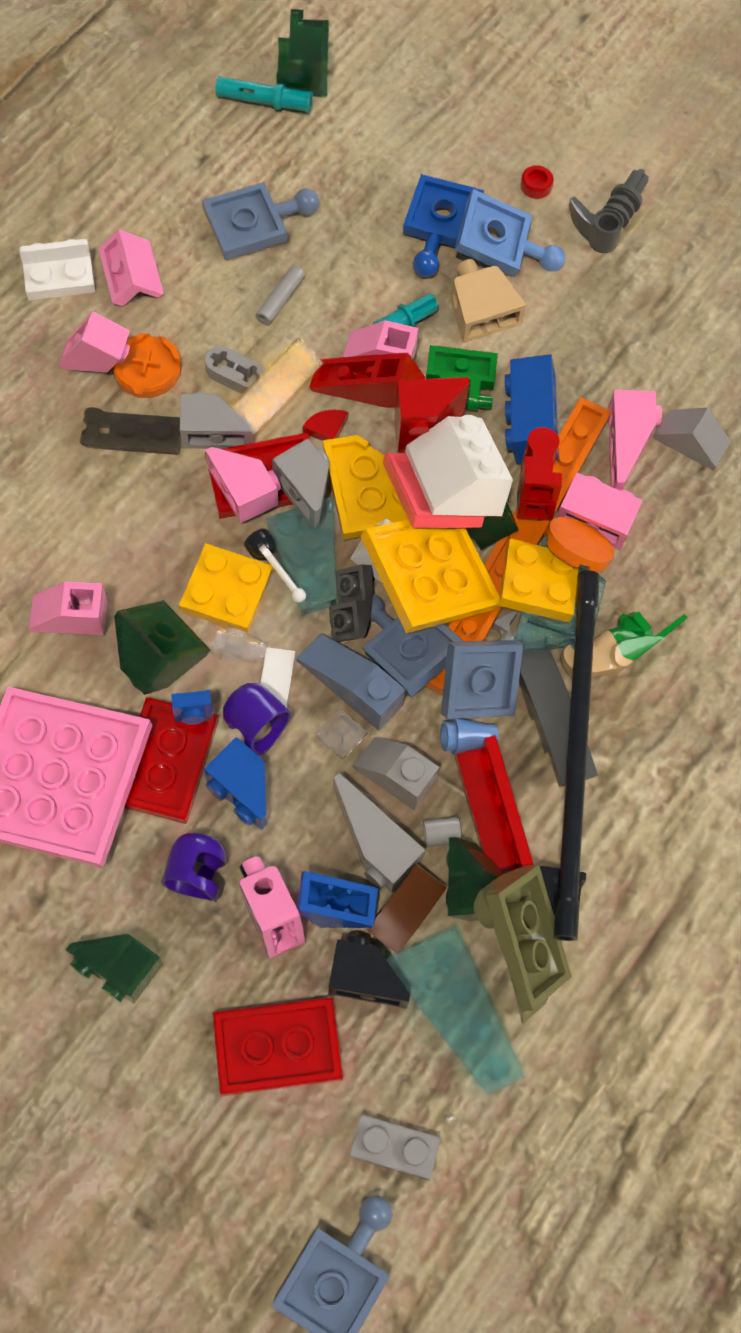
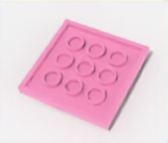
[0,687,152,868]

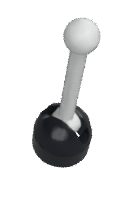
[244,528,306,603]

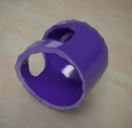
[223,683,291,755]
[161,833,226,902]

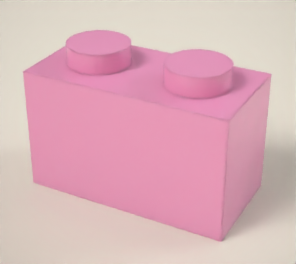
[557,473,643,551]

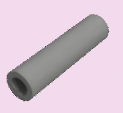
[255,265,305,325]

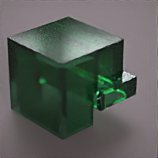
[276,9,329,97]

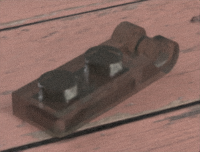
[80,407,181,455]

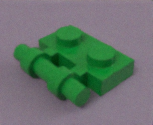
[426,345,498,411]

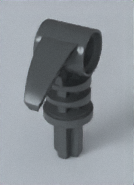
[569,169,649,253]

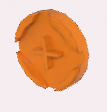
[112,333,181,398]
[544,517,614,572]

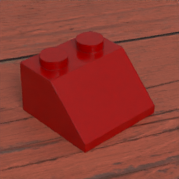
[394,377,469,453]

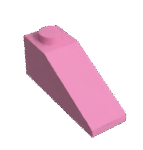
[608,390,662,490]

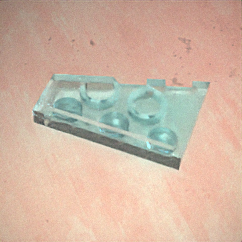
[266,496,336,616]

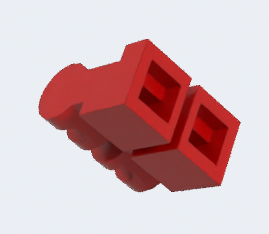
[516,427,562,521]

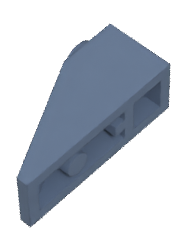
[296,633,406,731]

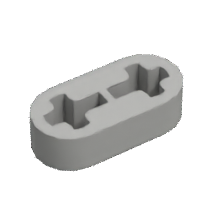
[205,346,266,396]

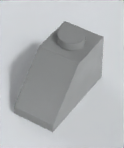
[180,391,252,449]
[272,439,330,529]
[353,737,439,811]

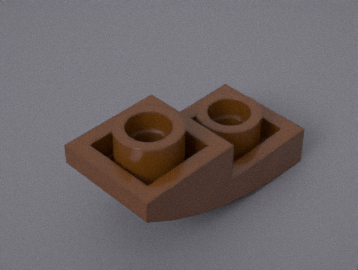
[366,863,447,955]

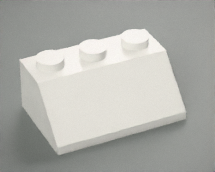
[405,415,513,516]

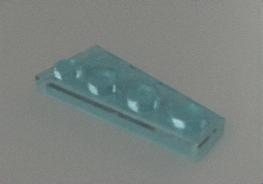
[386,928,525,1096]

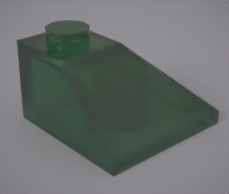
[114,600,211,695]

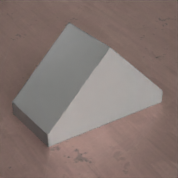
[653,408,731,471]

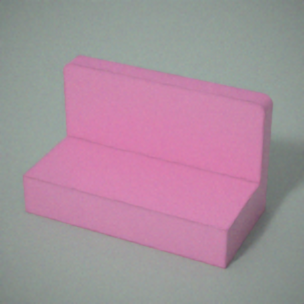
[98,229,164,306]

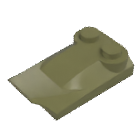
[474,865,572,1023]

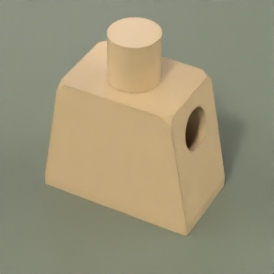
[451,259,526,343]

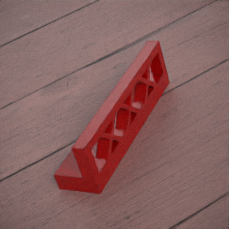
[455,736,534,883]

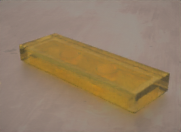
[230,338,323,435]

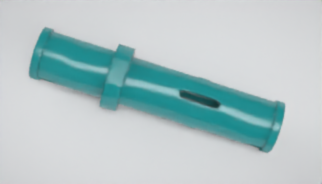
[215,76,313,113]

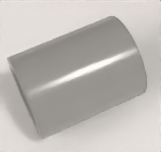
[423,817,461,847]

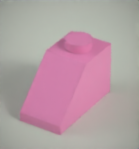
[58,311,130,373]
[205,447,281,523]

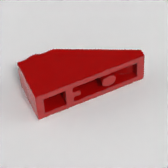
[309,352,425,408]

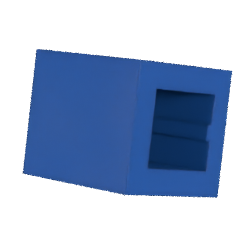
[204,737,267,830]

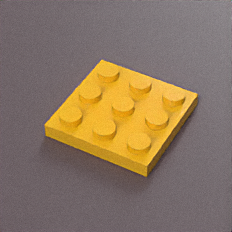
[360,519,499,634]

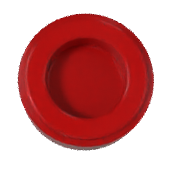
[520,165,554,199]

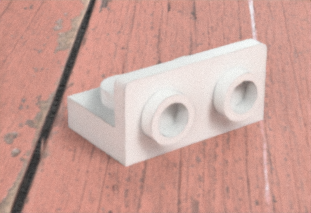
[19,239,95,301]

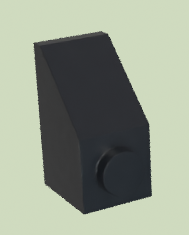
[328,936,410,1009]

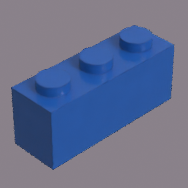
[505,354,559,464]

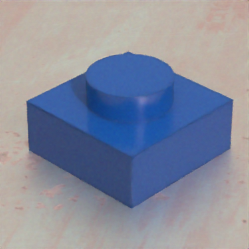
[171,690,213,725]

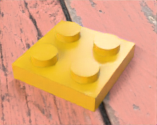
[498,539,579,623]
[179,543,273,634]

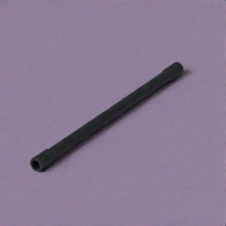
[553,570,600,941]

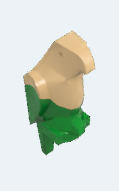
[561,611,687,679]

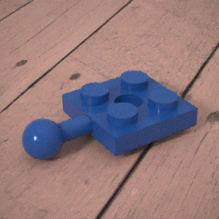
[403,174,484,278]

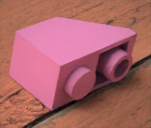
[343,320,419,360]
[29,582,108,635]

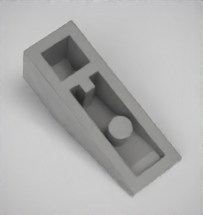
[333,773,425,893]

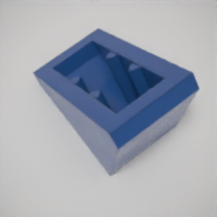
[297,871,378,928]

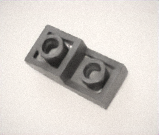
[329,564,373,642]

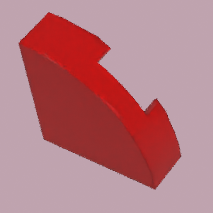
[302,409,348,441]

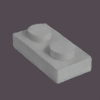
[350,1114,441,1181]

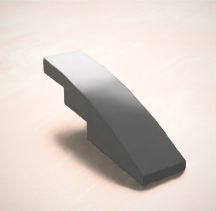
[519,640,598,788]

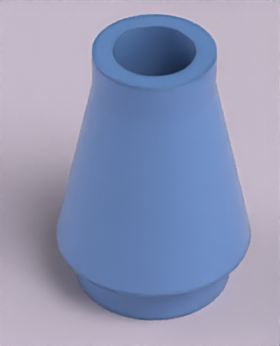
[440,719,498,755]

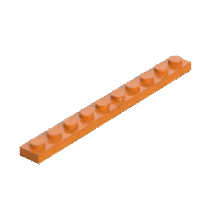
[425,397,612,696]

